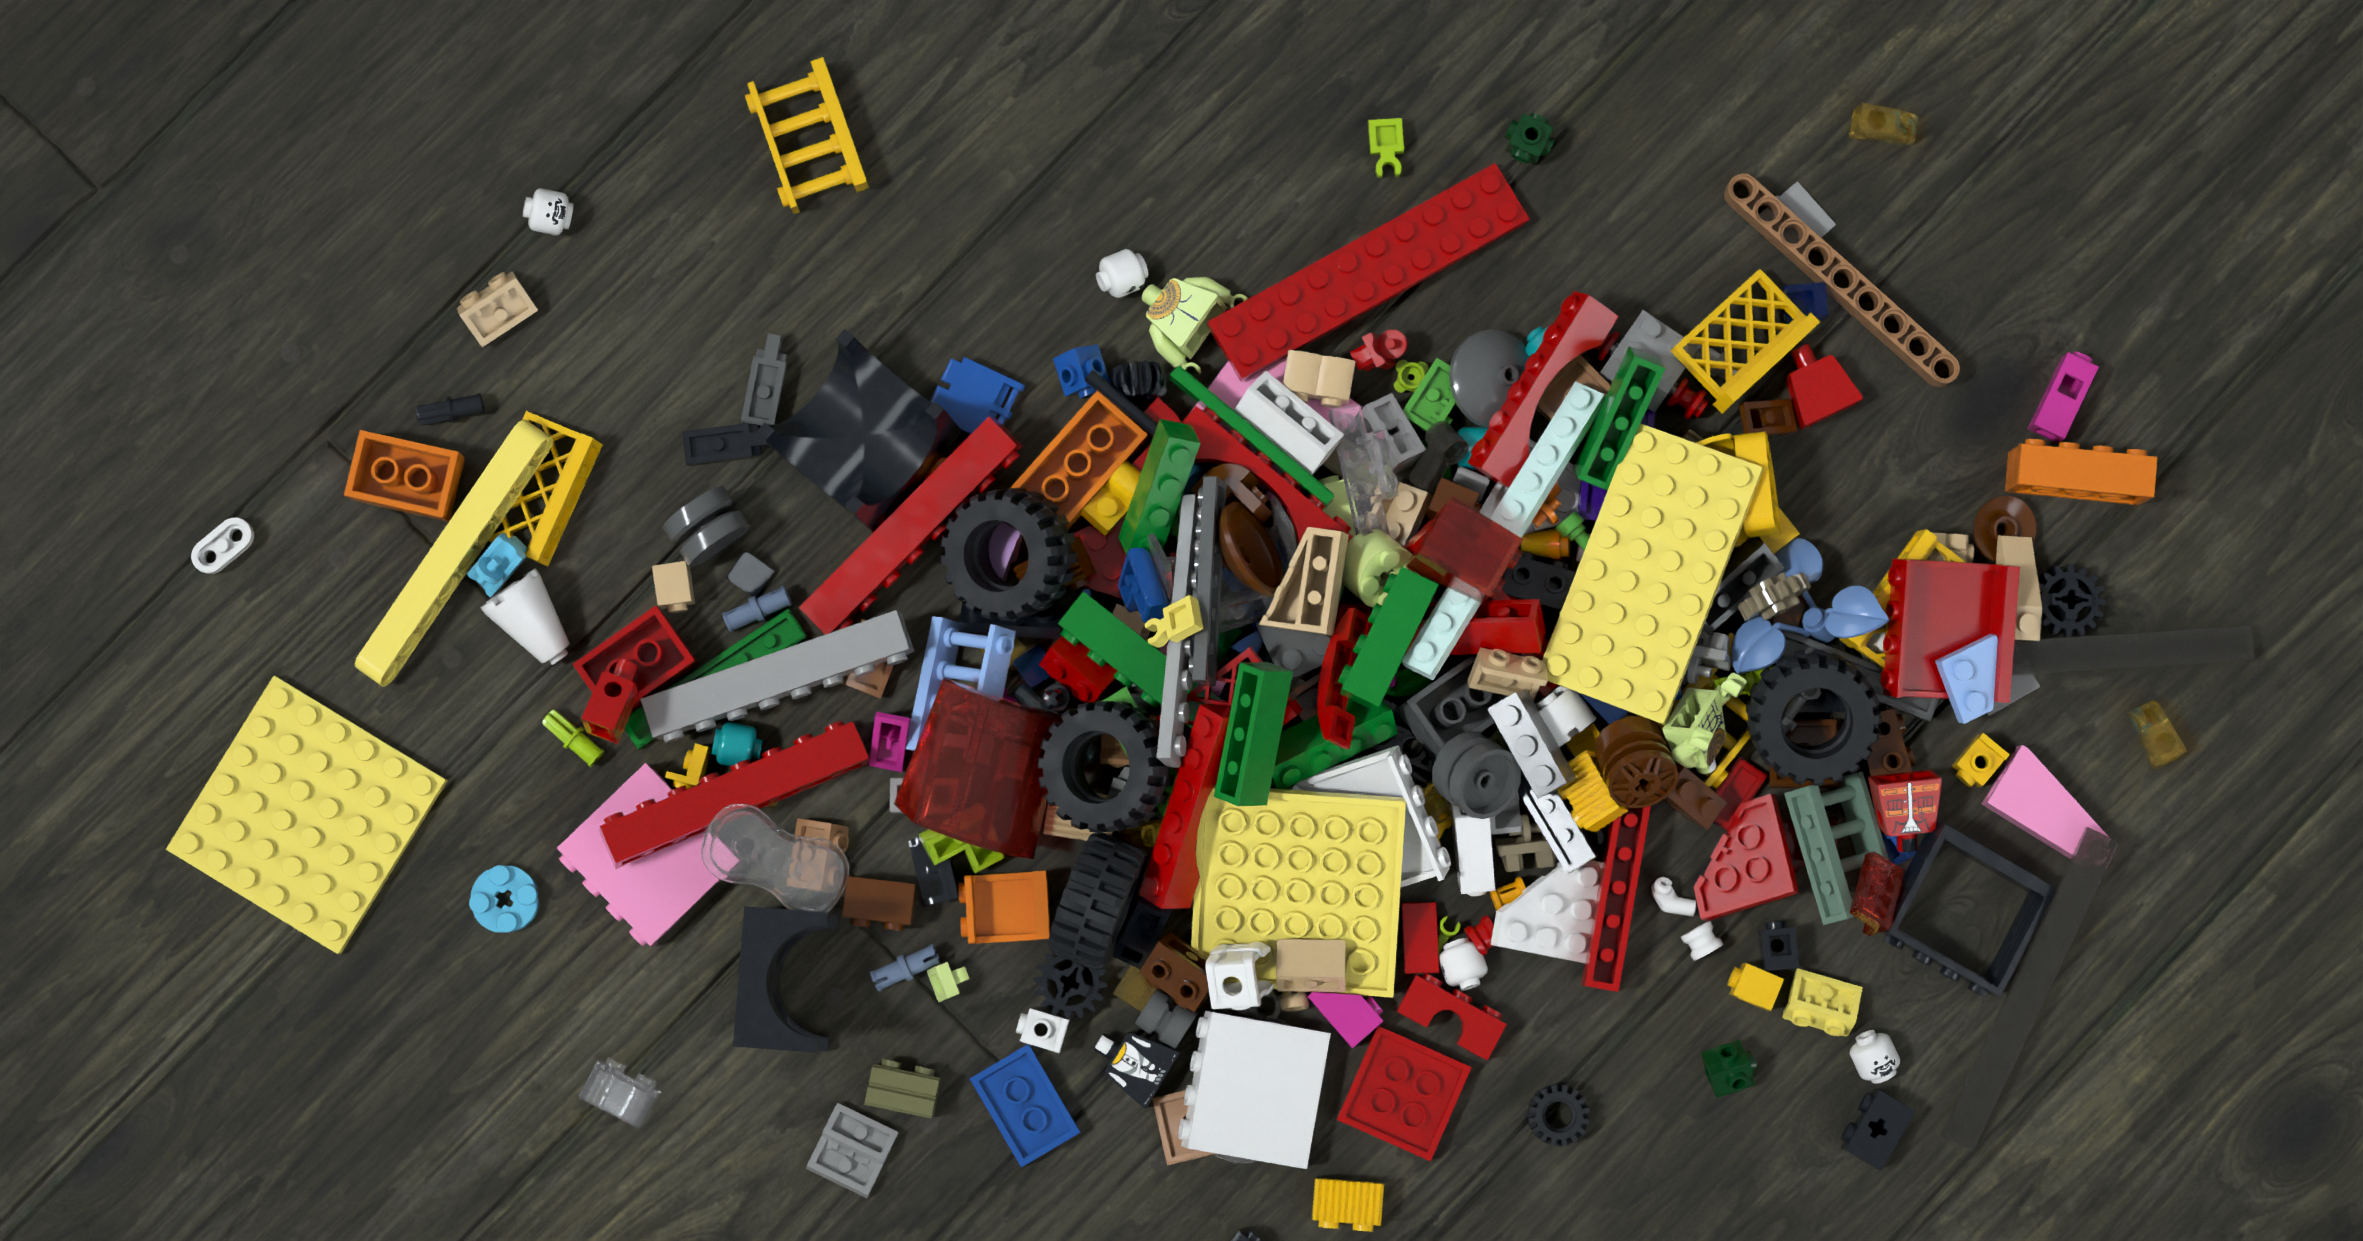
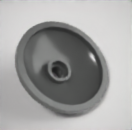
[1449,329,1529,428]

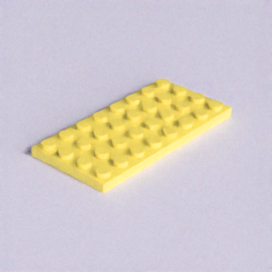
[1542,423,1764,725]

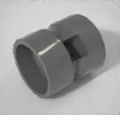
[1135,989,1198,1050]

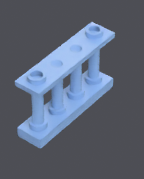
[905,616,1016,765]

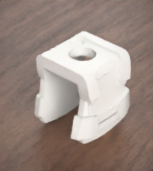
[1206,942,1274,1010]

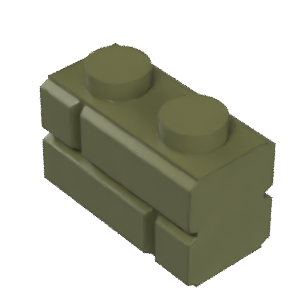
[864,1059,941,1119]

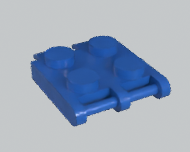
[930,357,1025,435]

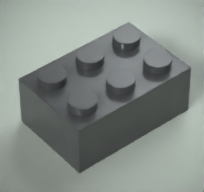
[1396,654,1508,763]

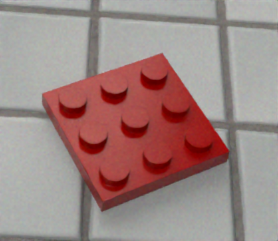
[1336,1026,1472,1161]

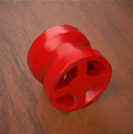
[1463,915,1494,956]

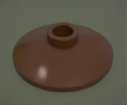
[1973,496,2037,562]

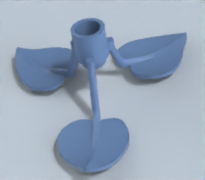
[1731,538,1889,675]

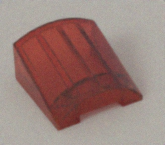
[894,678,1063,859]

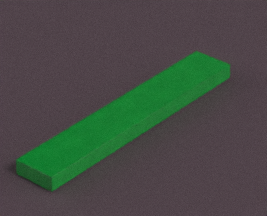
[1170,366,1334,509]
[625,609,808,750]

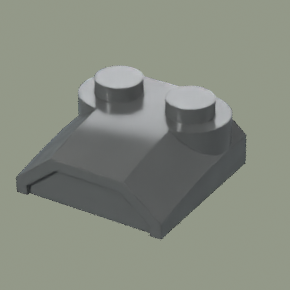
[1255,621,1332,682]

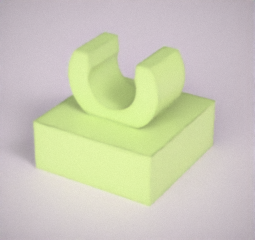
[927,962,969,1003]

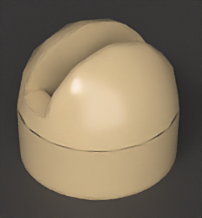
[1281,991,1309,1012]

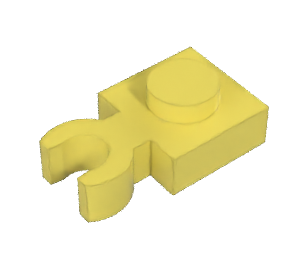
[1144,595,1203,648]

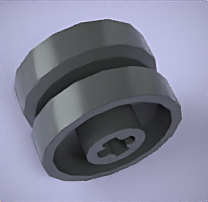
[662,486,750,567]
[1432,731,1521,819]

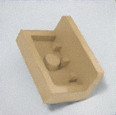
[1468,647,1548,701]

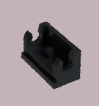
[908,837,959,907]

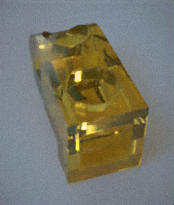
[1849,103,1918,145]
[2128,700,2187,770]

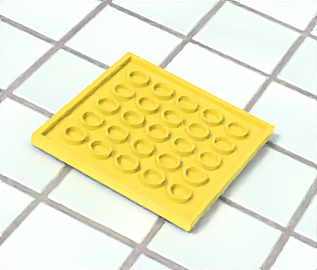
[166,676,448,955]
[1191,785,1406,998]

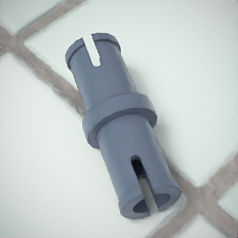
[722,585,792,633]
[870,944,941,991]

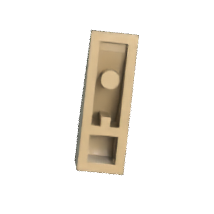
[1996,535,2042,641]

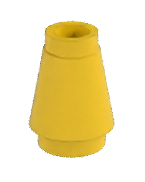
[1521,528,1570,560]

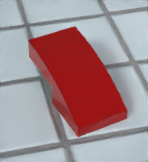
[1401,902,1439,974]

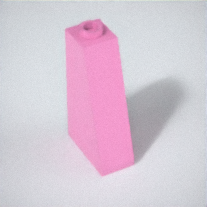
[1981,745,2110,868]

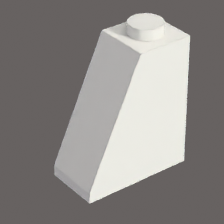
[1449,802,1495,896]

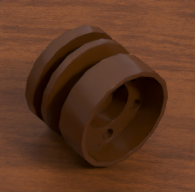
[1594,716,1679,808]

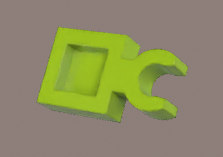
[1368,118,1404,178]

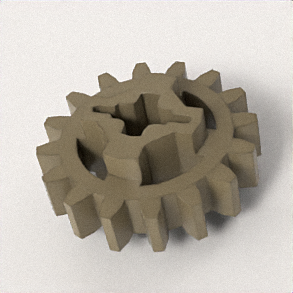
[1738,572,1811,621]

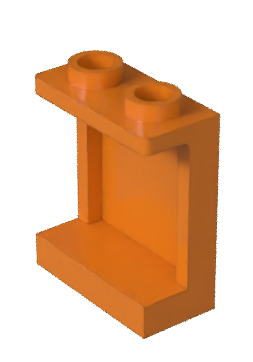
[959,871,1051,944]

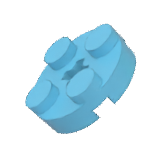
[469,865,539,933]

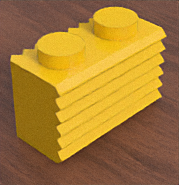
[1557,750,1628,832]
[1312,1178,1384,1232]

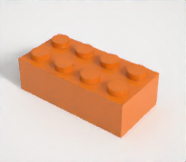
[1009,391,1148,531]
[2005,439,2157,505]

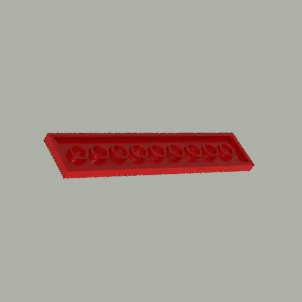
[1207,163,1530,382]

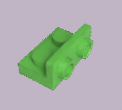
[1403,358,1457,439]

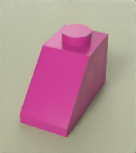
[1307,992,1383,1048]

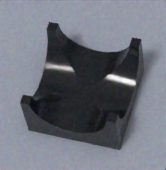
[756,329,962,532]
[733,906,840,1053]

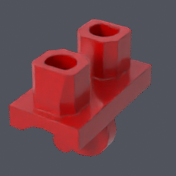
[1350,329,1408,372]

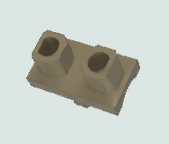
[1495,814,1556,872]

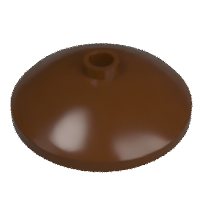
[1219,502,1285,597]

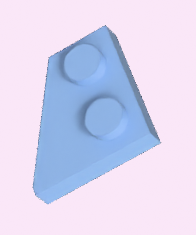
[1935,634,1998,724]

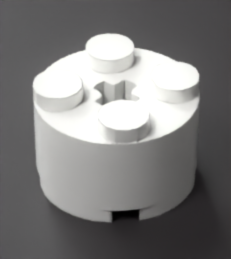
[1535,686,1597,747]

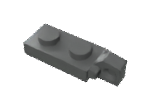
[741,333,788,426]

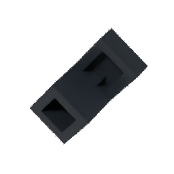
[1113,896,1173,970]

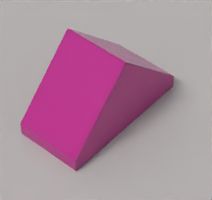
[869,711,911,772]

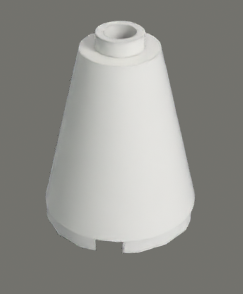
[480,568,570,665]

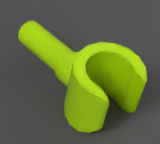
[1438,916,1460,956]

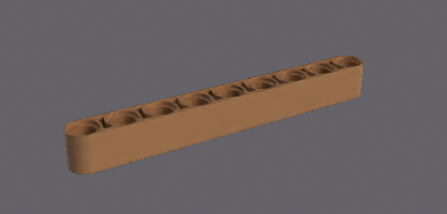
[1724,173,1960,388]

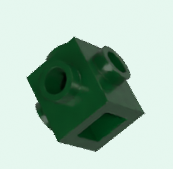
[1504,113,1555,165]
[1701,1039,1757,1098]

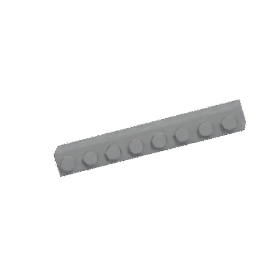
[641,610,915,743]

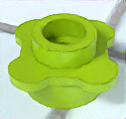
[1394,360,1429,393]

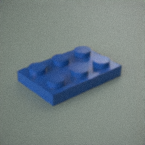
[970,1044,1080,1167]

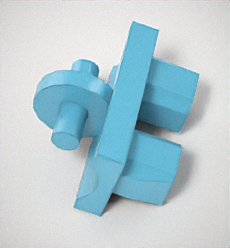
[467,533,527,598]

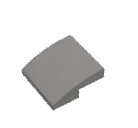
[806,1103,899,1198]

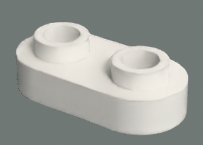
[191,518,254,574]

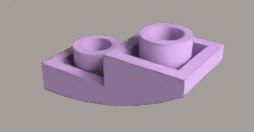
[989,522,1023,582]

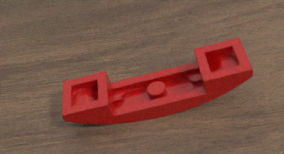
[1317,608,1373,749]

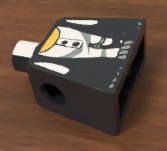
[1094,1032,1180,1109]

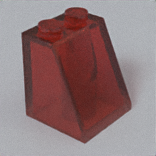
[1405,496,1523,603]

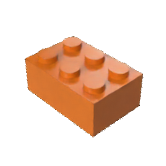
[344,430,466,522]

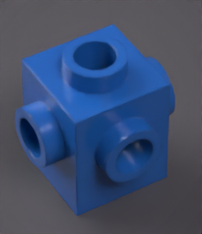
[1053,344,1110,399]

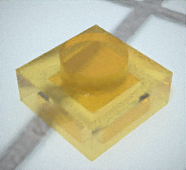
[1113,965,1156,1012]

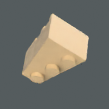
[1259,527,1349,636]

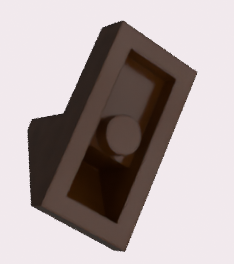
[1739,399,1797,436]

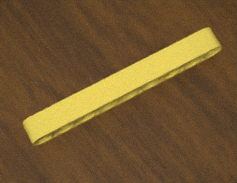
[355,420,553,687]

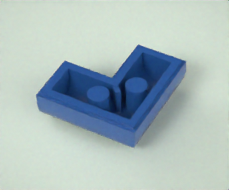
[1117,548,1171,623]

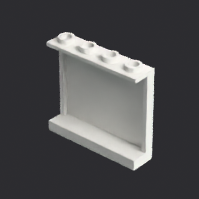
[1286,745,1451,887]
[1178,1011,1331,1169]

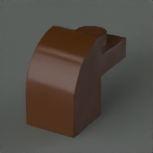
[1190,464,1273,523]

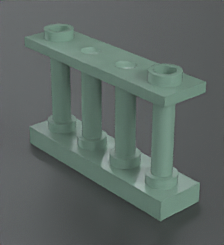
[1784,771,1897,925]

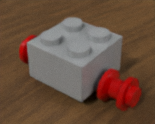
[1594,310,1709,420]

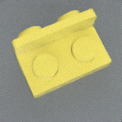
[1782,968,1863,1036]

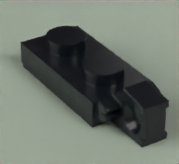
[682,423,770,466]

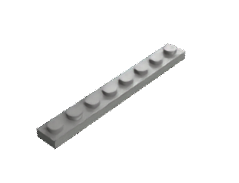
[1157,494,1202,767]

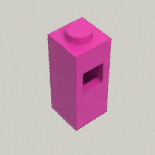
[2027,351,2099,443]

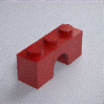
[1396,973,1507,1061]

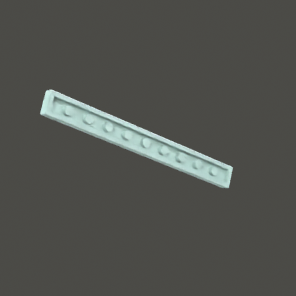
[1402,381,1605,680]

